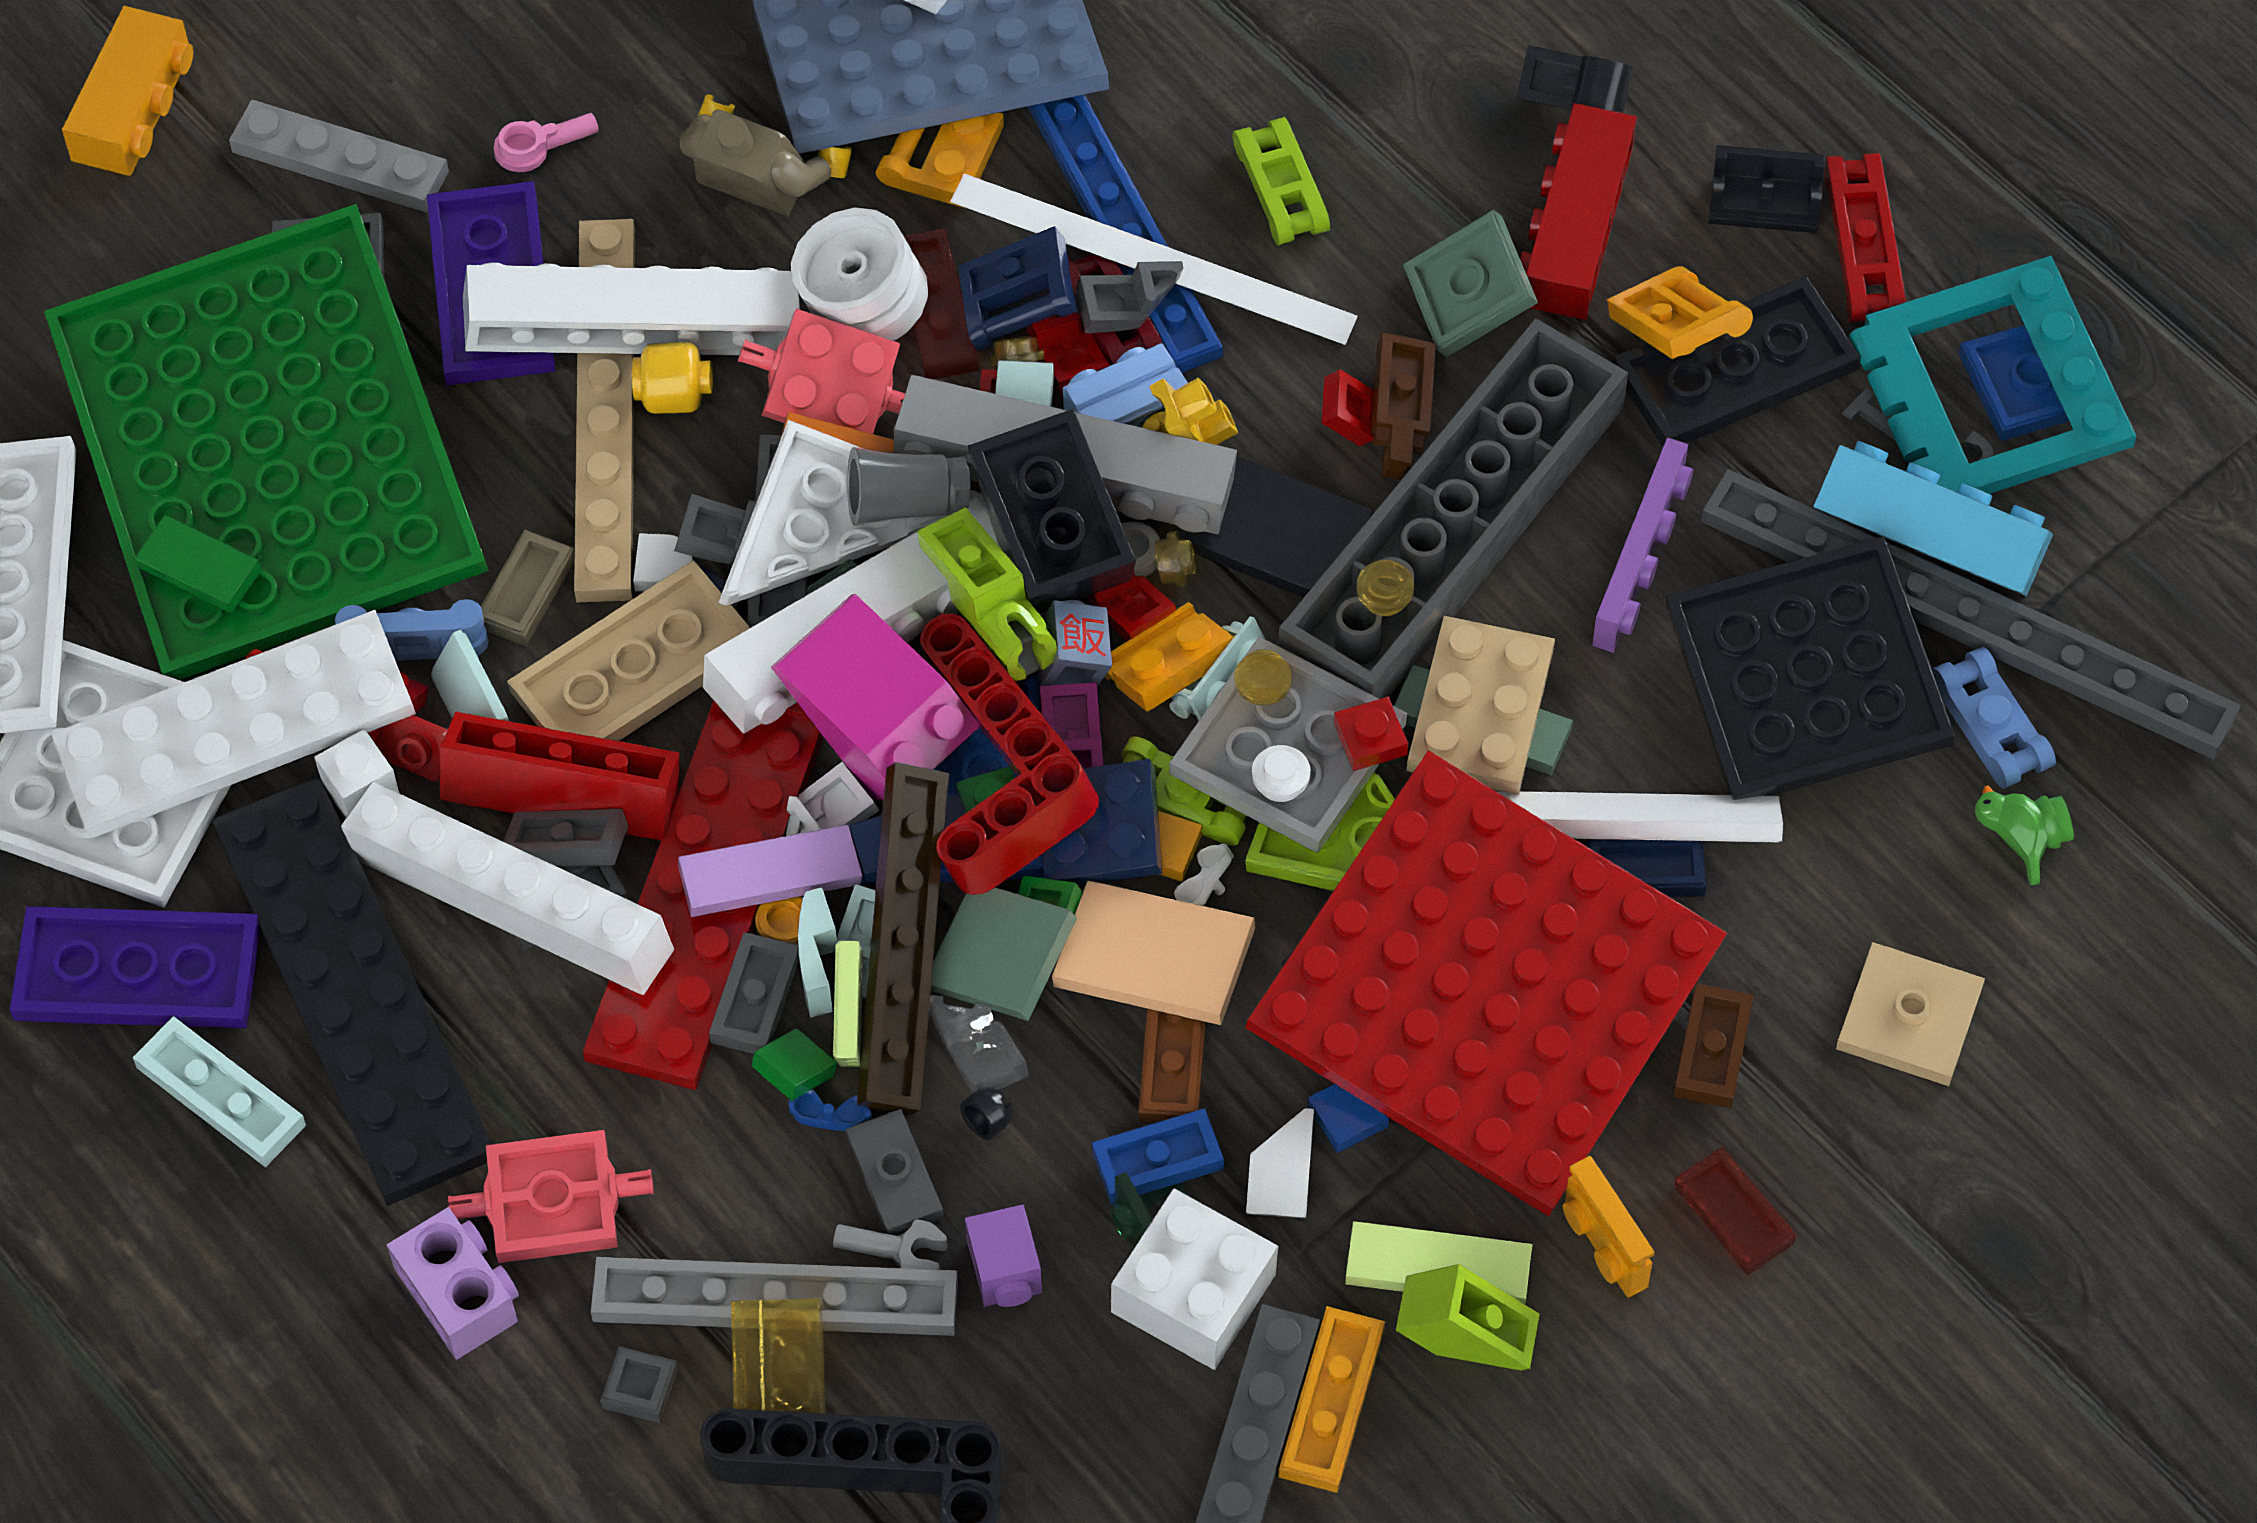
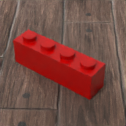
[1520,103,1637,320]
[440,712,680,840]

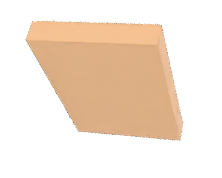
[1052,881,1255,1025]

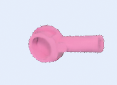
[493,113,599,172]

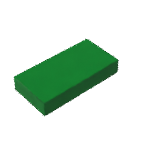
[134,515,262,614]

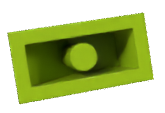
[1396,1264,1540,1371]

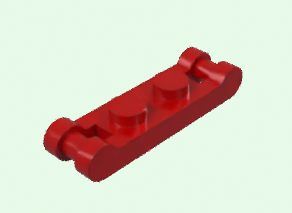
[1824,153,1906,323]

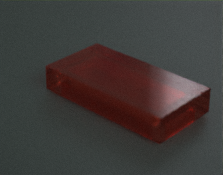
[1674,1146,1797,1276]

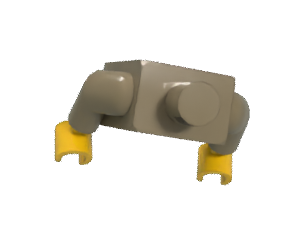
[680,94,852,217]

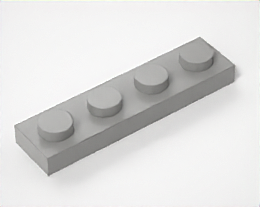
[229,100,449,213]

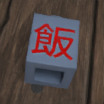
[1037,600,1112,688]

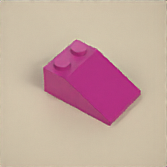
[771,594,980,800]

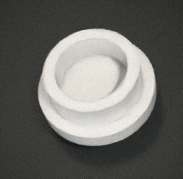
[1252,745,1310,802]

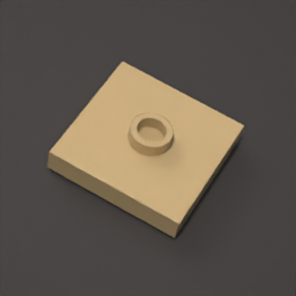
[1836,942,1985,1086]

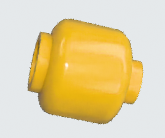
[632,342,713,414]

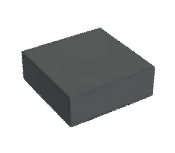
[600,1346,678,1423]

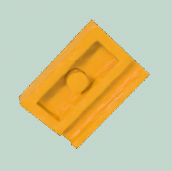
[1104,602,1234,712]
[1562,1155,1654,1298]

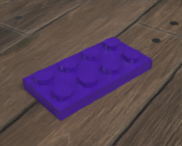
[427,181,556,385]
[10,906,260,1029]

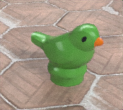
[1975,786,2074,886]

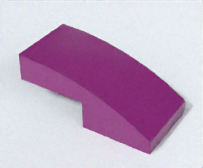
[1040,682,1103,769]

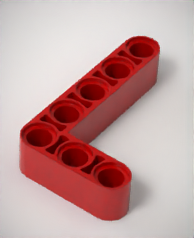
[920,613,1099,895]

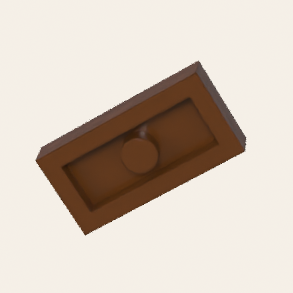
[1673,983,1754,1109]

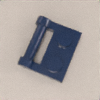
[958,226,1079,352]

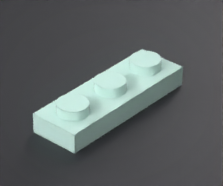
[133,1016,306,1167]

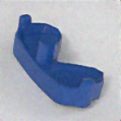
[788,1090,872,1131]

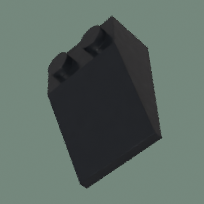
[968,408,1136,614]

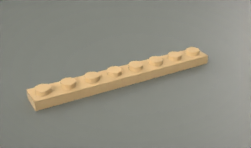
[574,219,635,603]

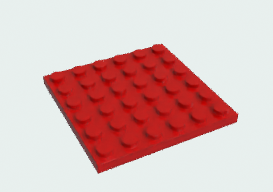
[1245,750,1727,1217]

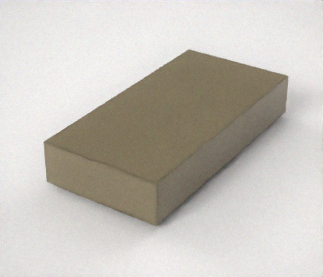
[480,530,575,647]

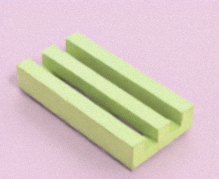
[833,941,863,1067]

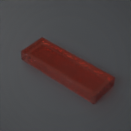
[904,228,979,380]

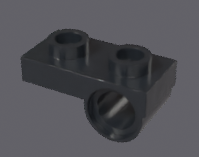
[1516,45,1633,113]

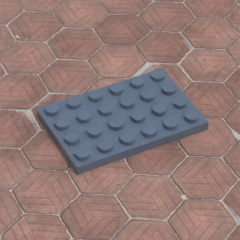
[752,0,1109,154]

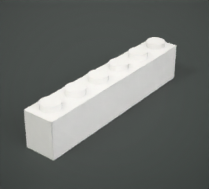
[463,263,800,355]
[703,497,999,734]
[341,782,674,995]

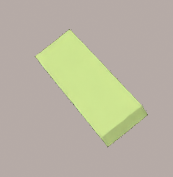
[1345,1221,1532,1304]

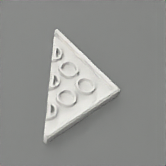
[718,420,986,606]

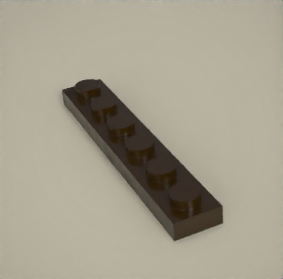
[857,762,949,1115]

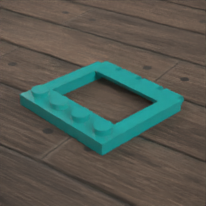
[1849,256,2136,494]

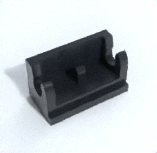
[1709,145,1825,233]

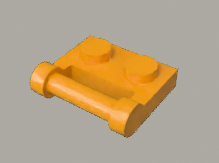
[875,112,1004,208]
[1607,266,1753,359]

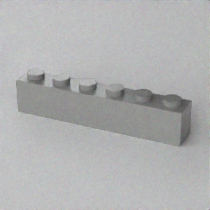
[894,375,1237,534]

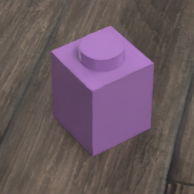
[965,1204,1042,1307]

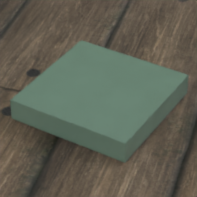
[1403,209,1538,358]
[931,888,1077,1021]

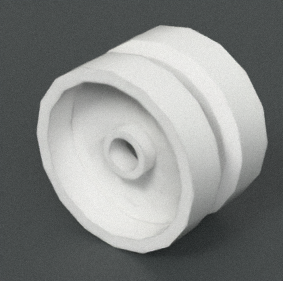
[791,208,928,341]

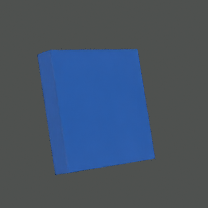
[1958,325,2069,441]

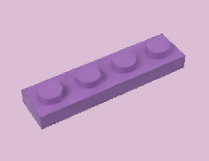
[1592,438,1693,653]

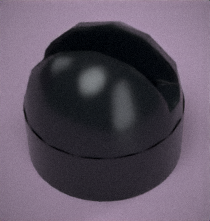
[960,1087,1013,1140]

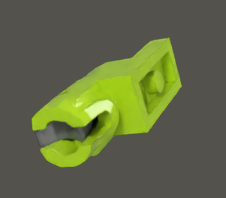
[917,507,1057,681]

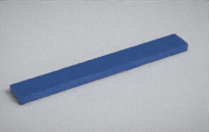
[1027,94,1223,373]

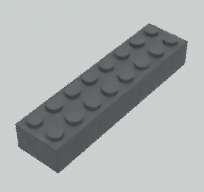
[1279,318,1628,699]

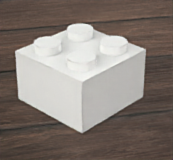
[1111,1189,1278,1370]

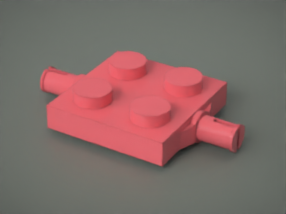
[738,309,905,434]
[448,1130,654,1263]

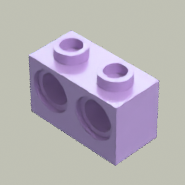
[386,1207,519,1360]

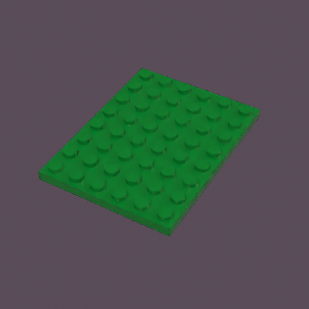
[44,204,489,680]

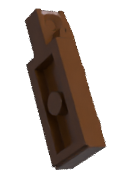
[1371,332,1436,480]

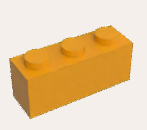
[62,6,193,176]

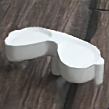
[1174,844,1234,906]

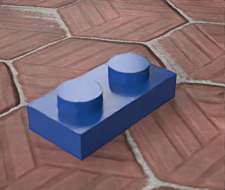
[1092,1108,1224,1204]

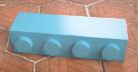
[1814,441,2053,596]

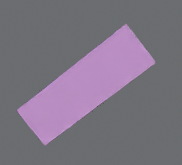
[678,825,862,917]

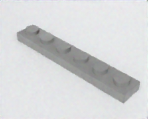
[591,1257,958,1336]

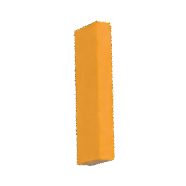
[1278,1306,1385,1493]

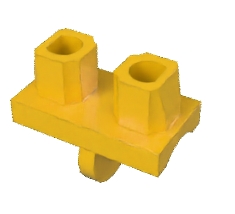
[1141,378,1238,445]

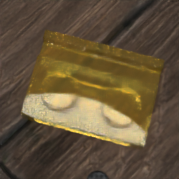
[731,1297,826,1413]

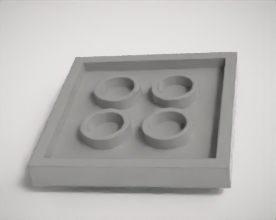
[1169,636,1407,853]

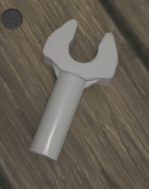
[833,1219,948,1270]

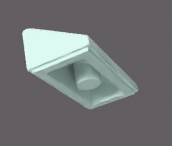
[431,630,509,721]

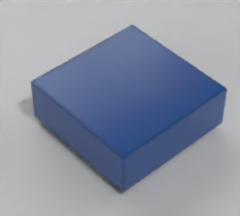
[1307,1084,1389,1153]

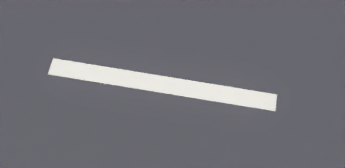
[950,174,1358,345]

